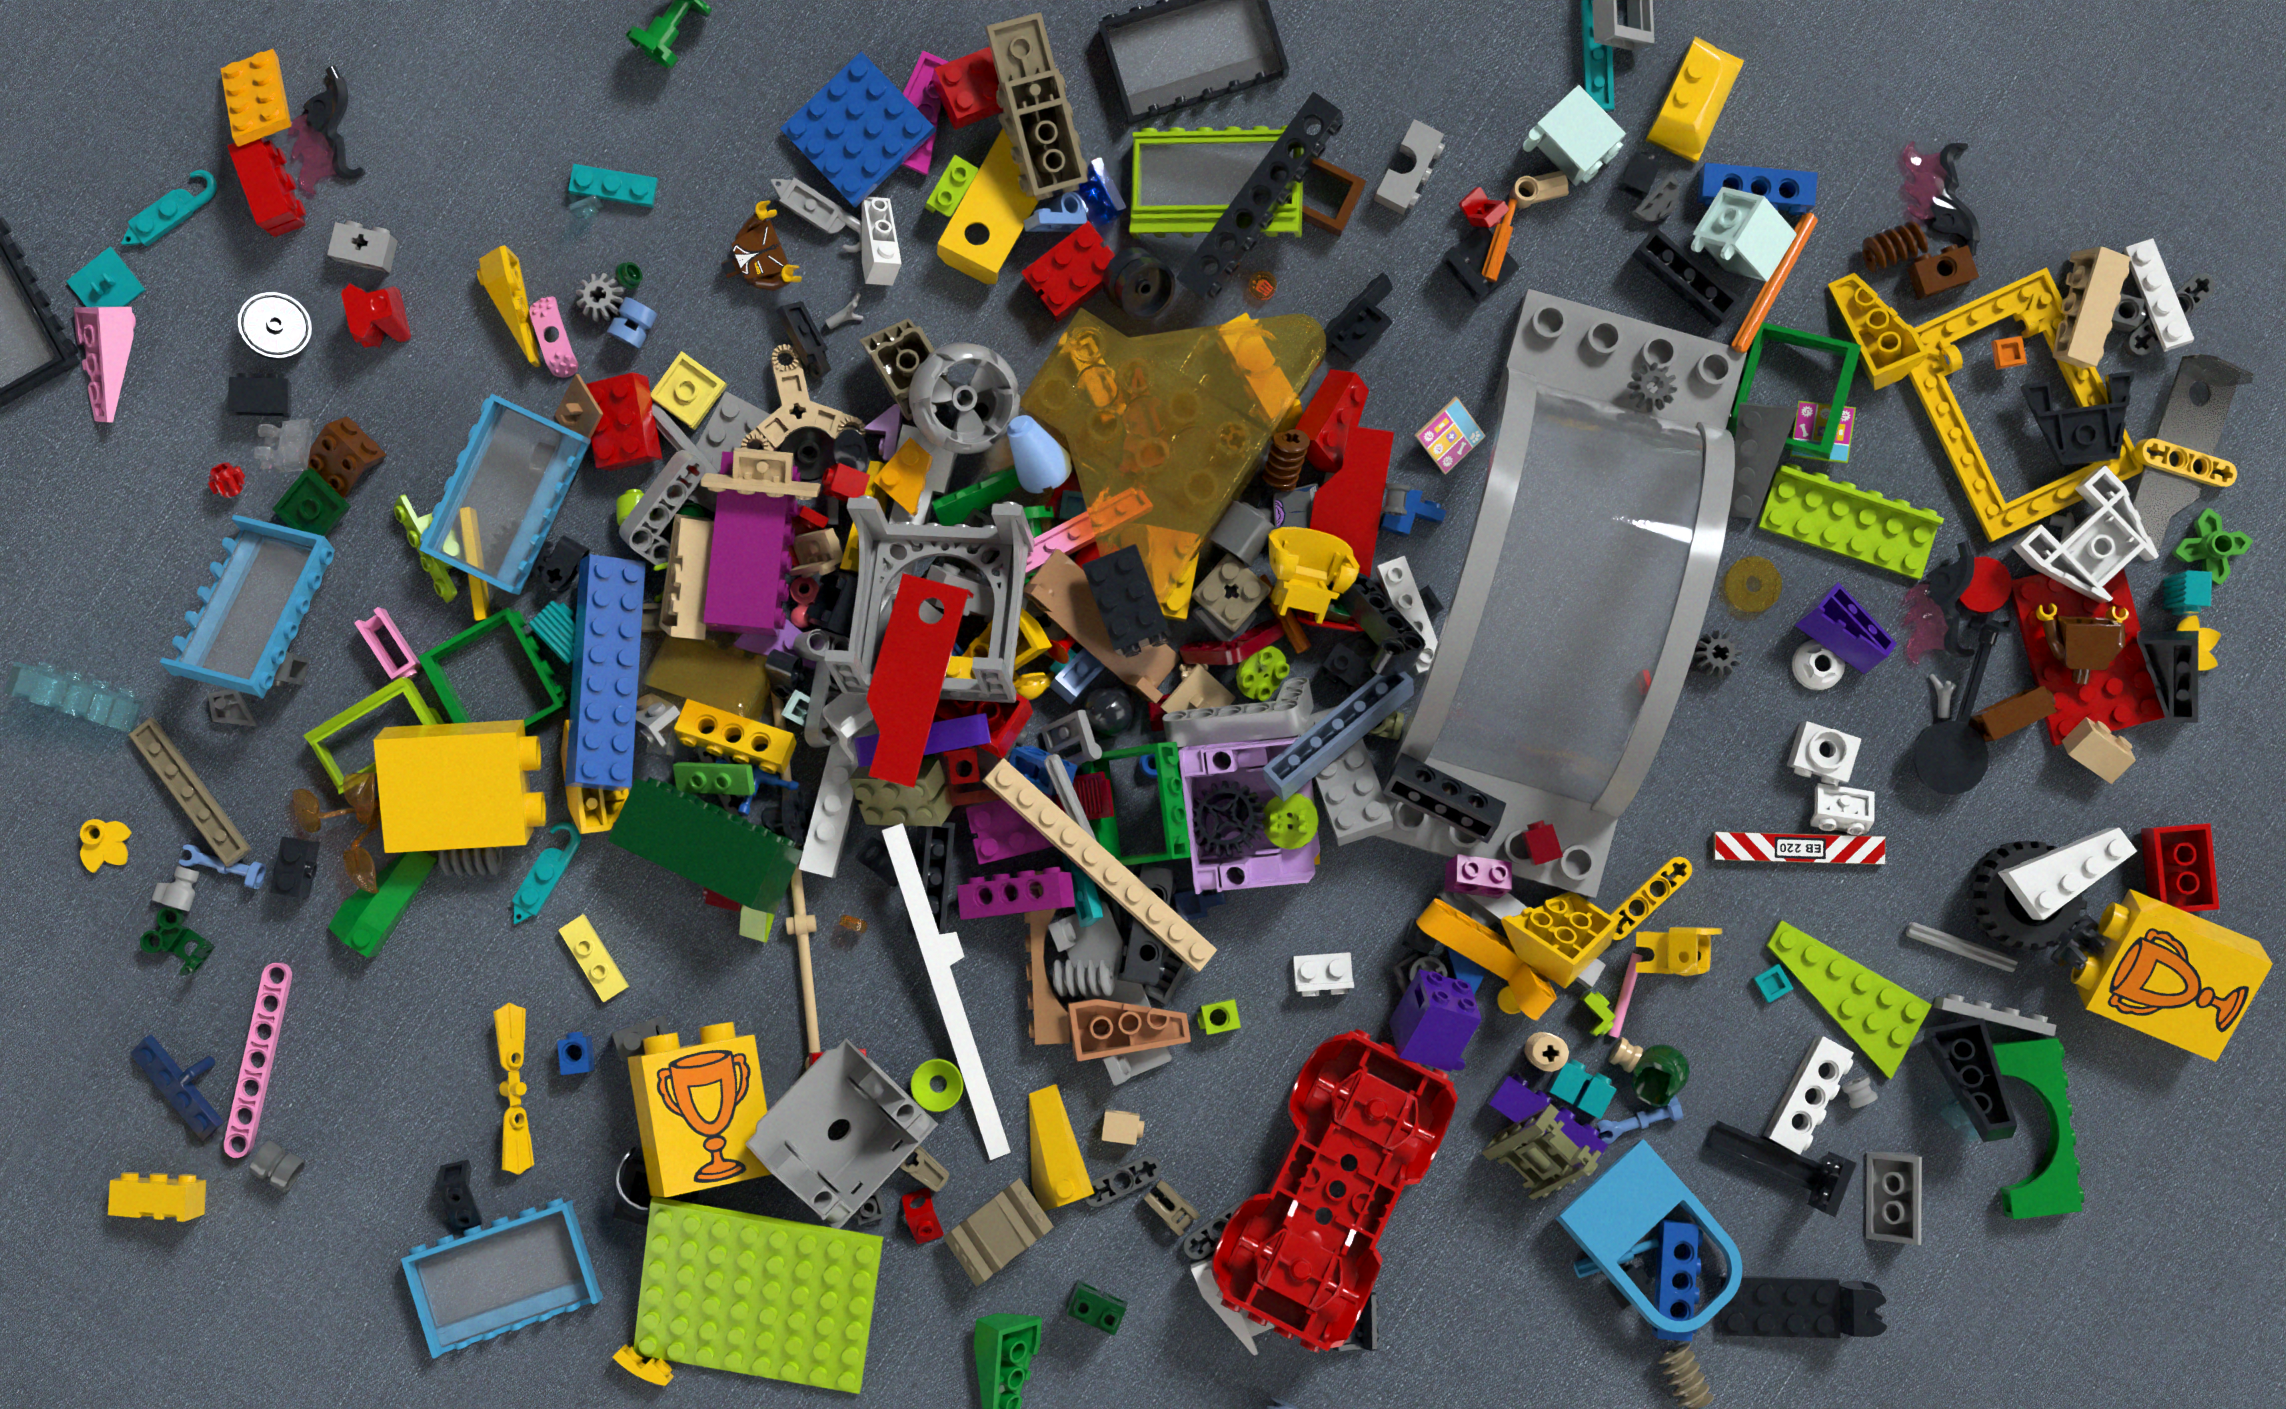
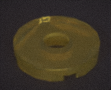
[1724,556,1782,612]

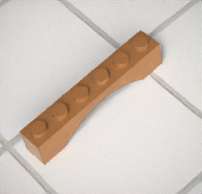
[1024,870,1070,1045]

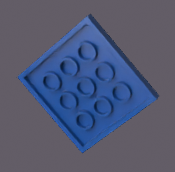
[780,51,937,208]

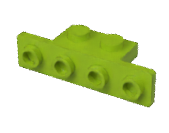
[394,494,466,603]

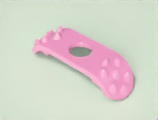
[529,296,578,378]

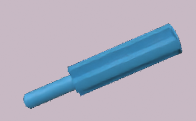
[1573,1238,1659,1279]

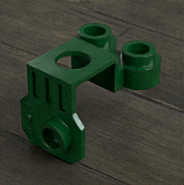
[140,907,215,976]

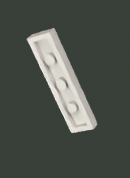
[2123,238,2194,352]

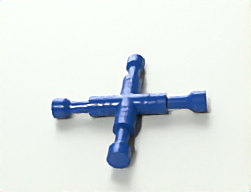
[716,744,799,816]

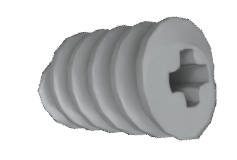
[1053,959,1115,996]

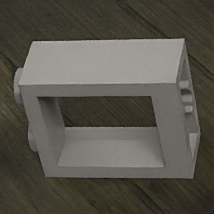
[1593,0,1654,51]

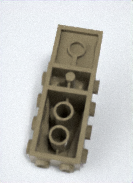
[985,12,1088,201]

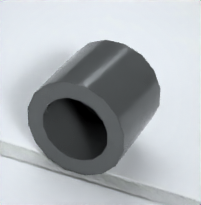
[1208,501,1275,567]

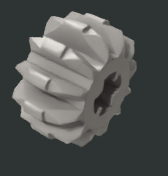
[576,273,624,322]

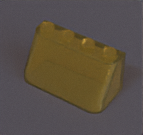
[642,634,771,722]

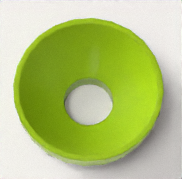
[911,1059,963,1112]

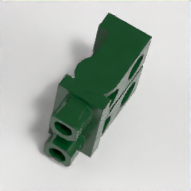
[1066,1280,1128,1336]

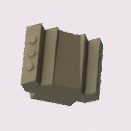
[859,318,949,420]
[943,1178,1054,1287]

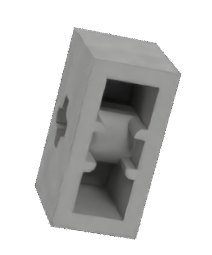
[327,220,398,273]

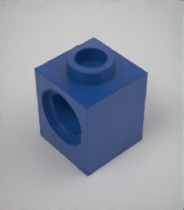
[557,1031,595,1075]

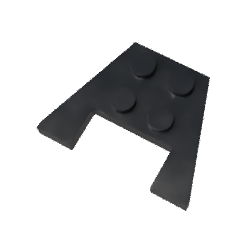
[2020,371,2134,467]

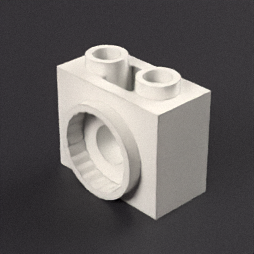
[1787,721,1861,786]

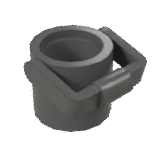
[1393,951,1447,995]

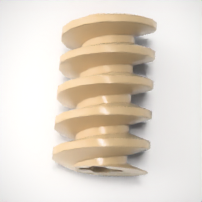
[1524,1032,1569,1072]

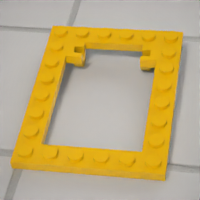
[1908,267,2146,542]

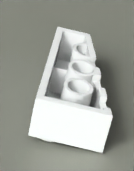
[1998,828,2137,920]

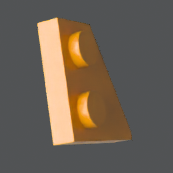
[873,437,933,517]

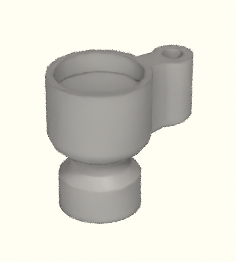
[151,866,200,911]

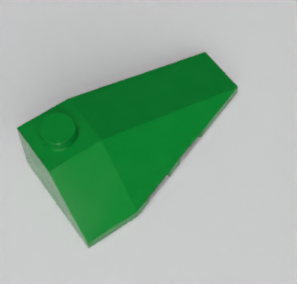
[974,1313,1042,1409]

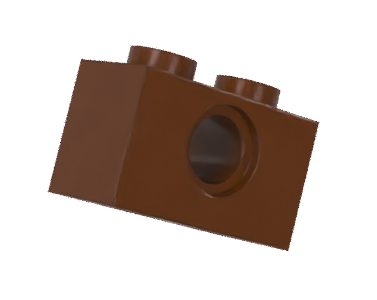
[1907,244,1979,300]

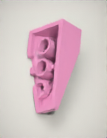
[74,307,136,422]

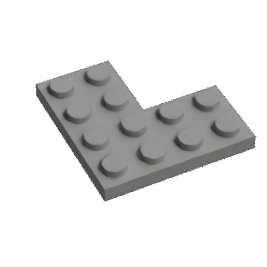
[672,391,797,513]

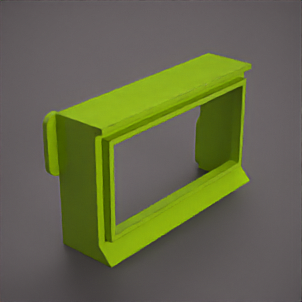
[303,677,445,794]

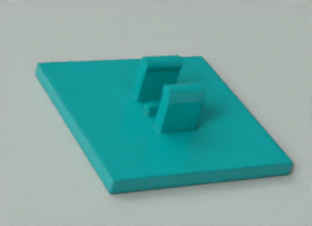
[66,246,146,307]

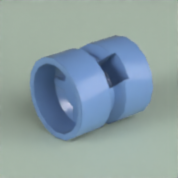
[607,297,658,350]

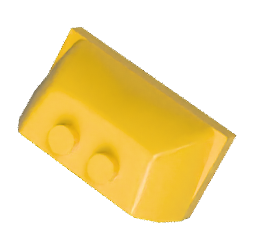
[1645,36,1744,164]

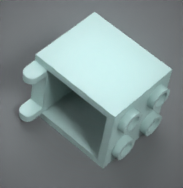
[1523,85,1626,186]
[1691,187,1797,282]

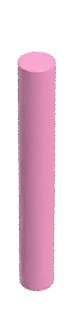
[1608,953,1643,1038]

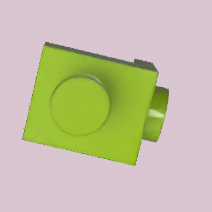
[1579,991,1616,1037]

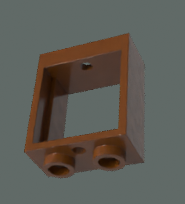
[1286,158,1367,237]
[1969,686,2057,742]

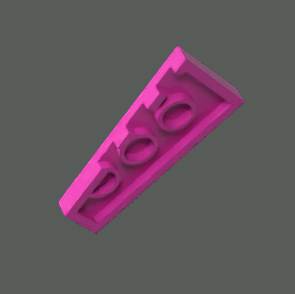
[901,51,948,177]

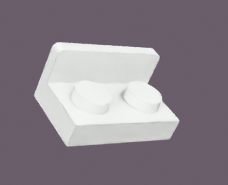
[1810,783,1875,835]
[1293,952,1354,996]

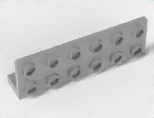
[1048,901,1172,1086]

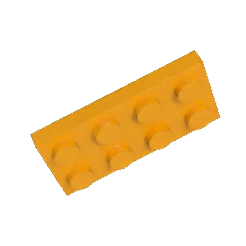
[220,49,291,147]

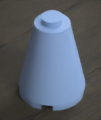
[1007,415,1072,493]

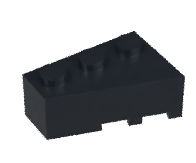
[2137,631,2199,723]

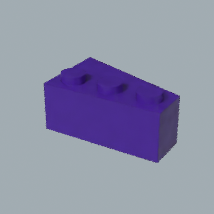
[1795,582,1897,674]

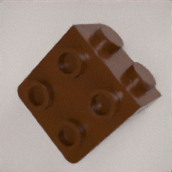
[303,416,387,499]

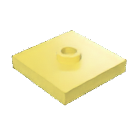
[651,351,728,430]

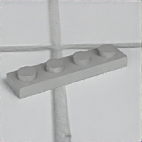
[1933,993,2057,1036]

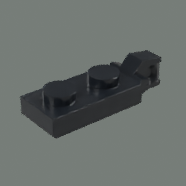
[776,301,832,379]

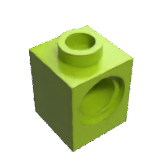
[1197,998,1241,1035]

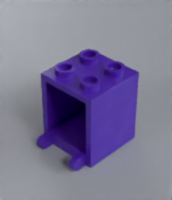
[1389,969,1482,1072]

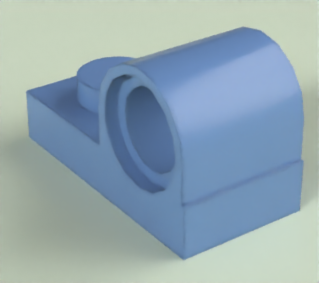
[1024,191,1087,232]
[1049,648,1106,705]

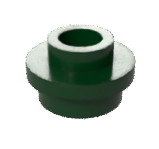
[615,262,643,290]

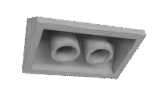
[1866,1152,1922,1245]

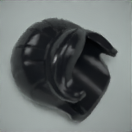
[1082,686,1135,740]

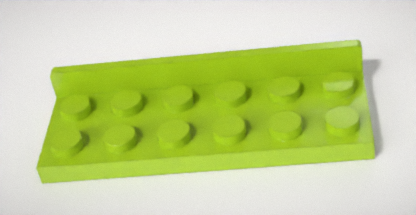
[1757,463,1944,580]

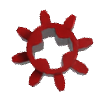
[207,462,245,498]

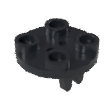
[2050,915,2107,970]

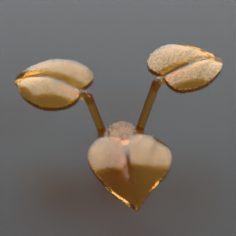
[292,772,381,893]

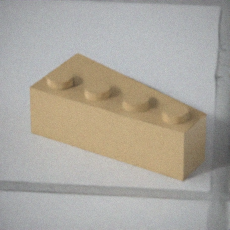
[2052,246,2131,368]
[659,514,714,640]

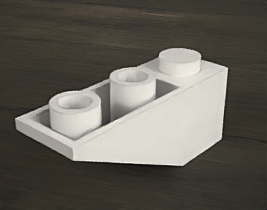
[862,197,901,286]

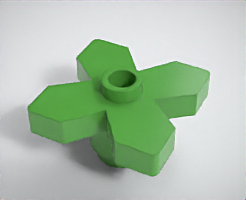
[2172,508,2253,586]

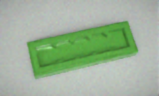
[673,762,755,795]

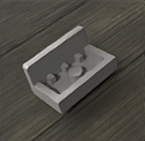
[635,693,681,747]

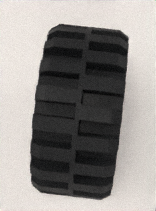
[1967,841,2088,951]

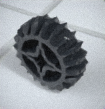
[1192,780,1267,858]

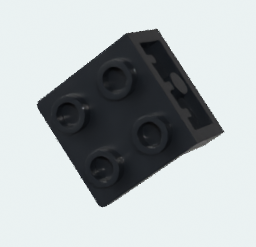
[1441,227,1519,304]

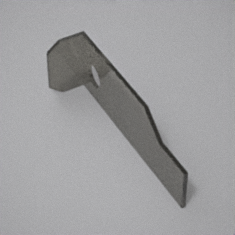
[2131,354,2254,554]

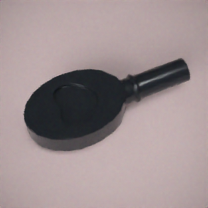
[834,427,868,471]

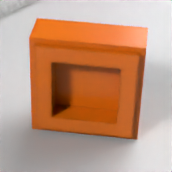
[1991,336,2027,370]

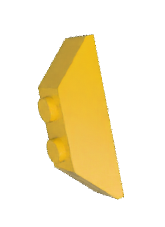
[561,720,629,834]

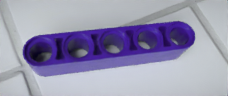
[854,713,991,767]

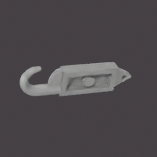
[771,177,862,252]

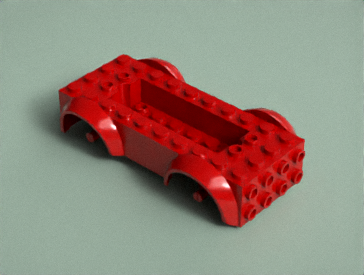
[1211,1029,1458,1354]

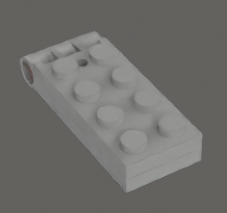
[1299,705,1394,846]

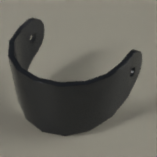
[614,1147,682,1219]

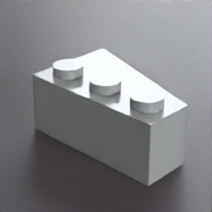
[926,563,1029,623]

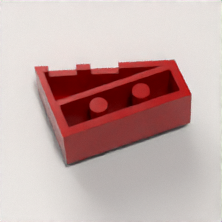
[1295,369,1369,473]

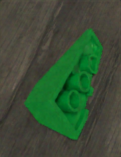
[328,851,438,958]

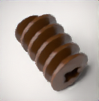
[1862,221,1928,273]
[1262,429,1310,492]

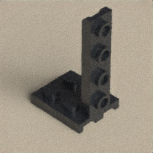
[1706,1120,1857,1217]

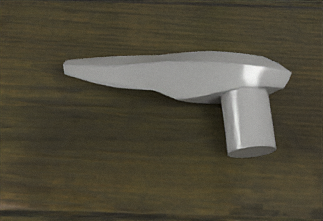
[2049,512,2075,541]

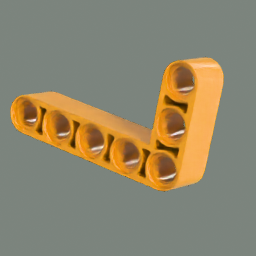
[1416,898,1557,1020]

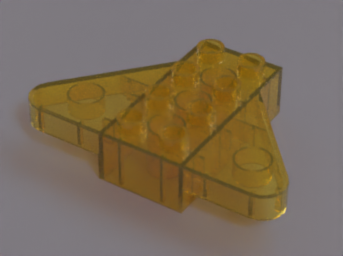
[1020,308,1326,608]

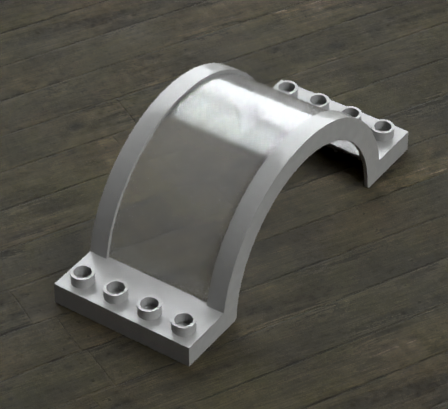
[1373,289,1747,898]

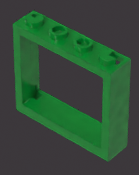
[1727,322,1861,460]
[418,607,568,732]
[1082,742,1191,866]

